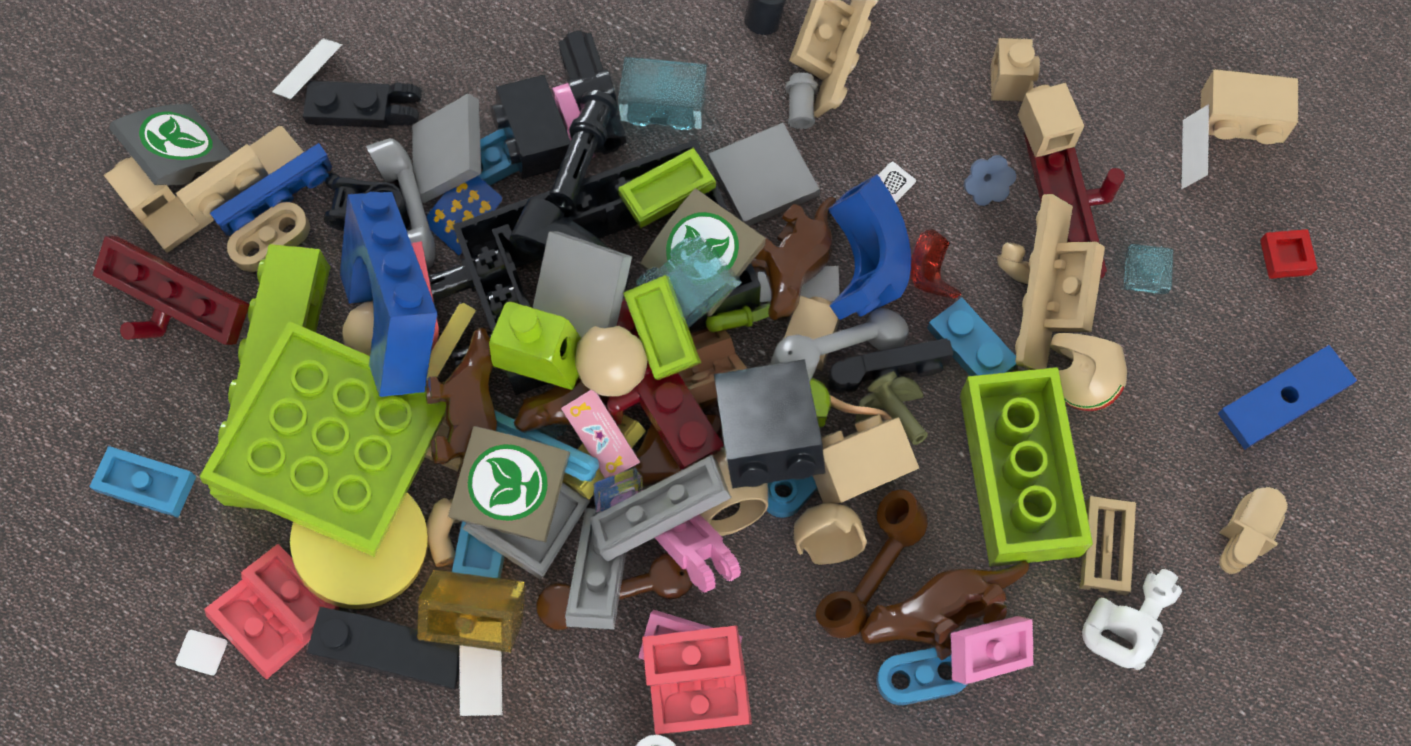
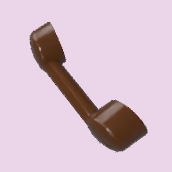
[815,489,928,638]
[536,552,693,630]

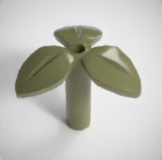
[856,371,928,445]

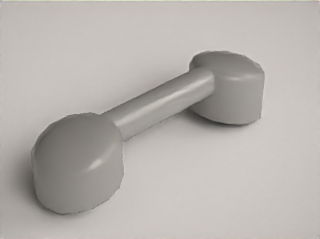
[366,138,436,269]
[770,308,909,381]

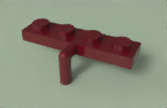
[1024,132,1125,279]
[93,236,250,345]
[606,298,724,470]

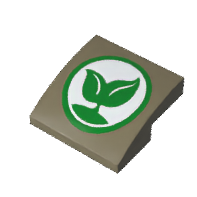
[640,188,766,317]
[448,426,570,543]

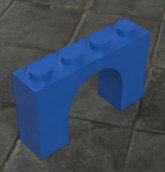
[340,192,437,397]

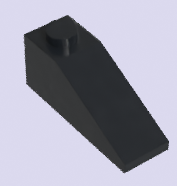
[306,607,460,690]

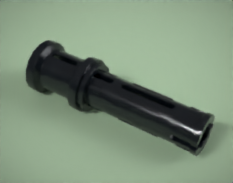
[547,90,618,210]

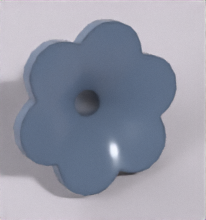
[964,155,1017,206]

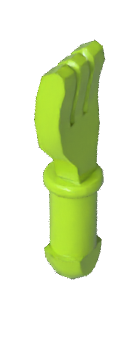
[705,303,770,332]

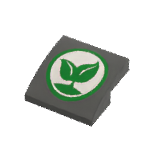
[109,104,232,185]

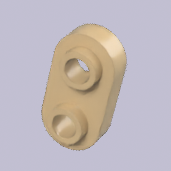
[227,202,310,272]

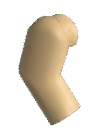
[997,242,1030,284]
[426,498,460,567]

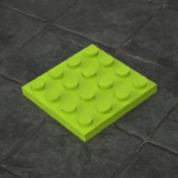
[200,321,446,557]

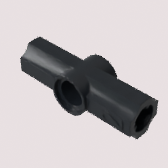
[558,30,626,155]

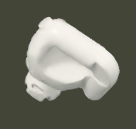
[1082,569,1182,670]

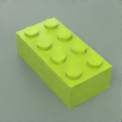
[960,367,1093,567]

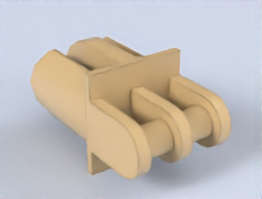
[1219,487,1288,574]

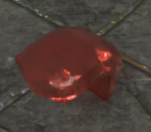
[910,229,961,299]

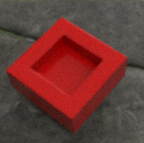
[1260,229,1318,279]

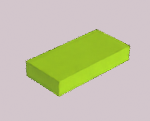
[618,148,716,228]
[623,275,701,380]

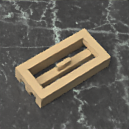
[1080,496,1136,595]

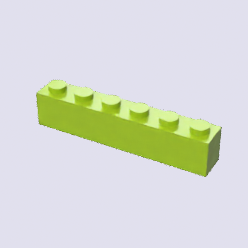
[208,244,330,510]

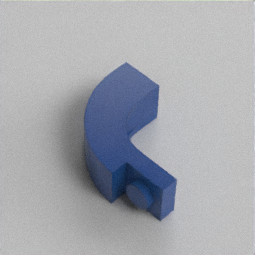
[828,174,911,320]

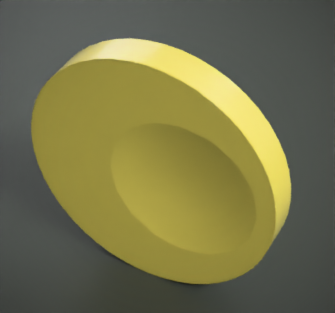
[290,492,428,609]

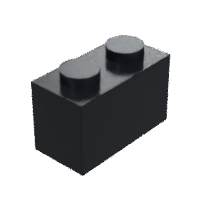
[490,75,571,179]

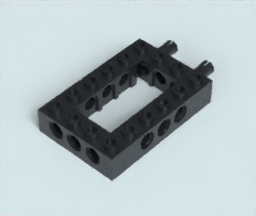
[429,139,761,395]

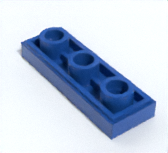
[210,143,333,236]
[1217,345,1357,450]

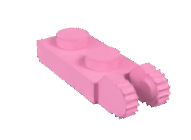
[654,514,741,593]

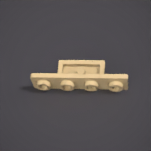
[789,0,878,118]
[143,126,304,253]
[1015,194,1105,370]

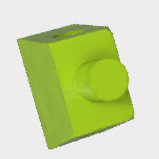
[489,302,581,390]

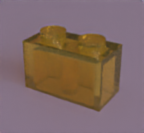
[417,570,525,652]

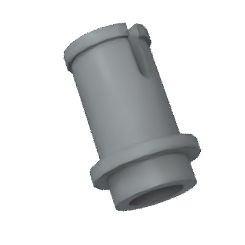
[785,73,818,129]

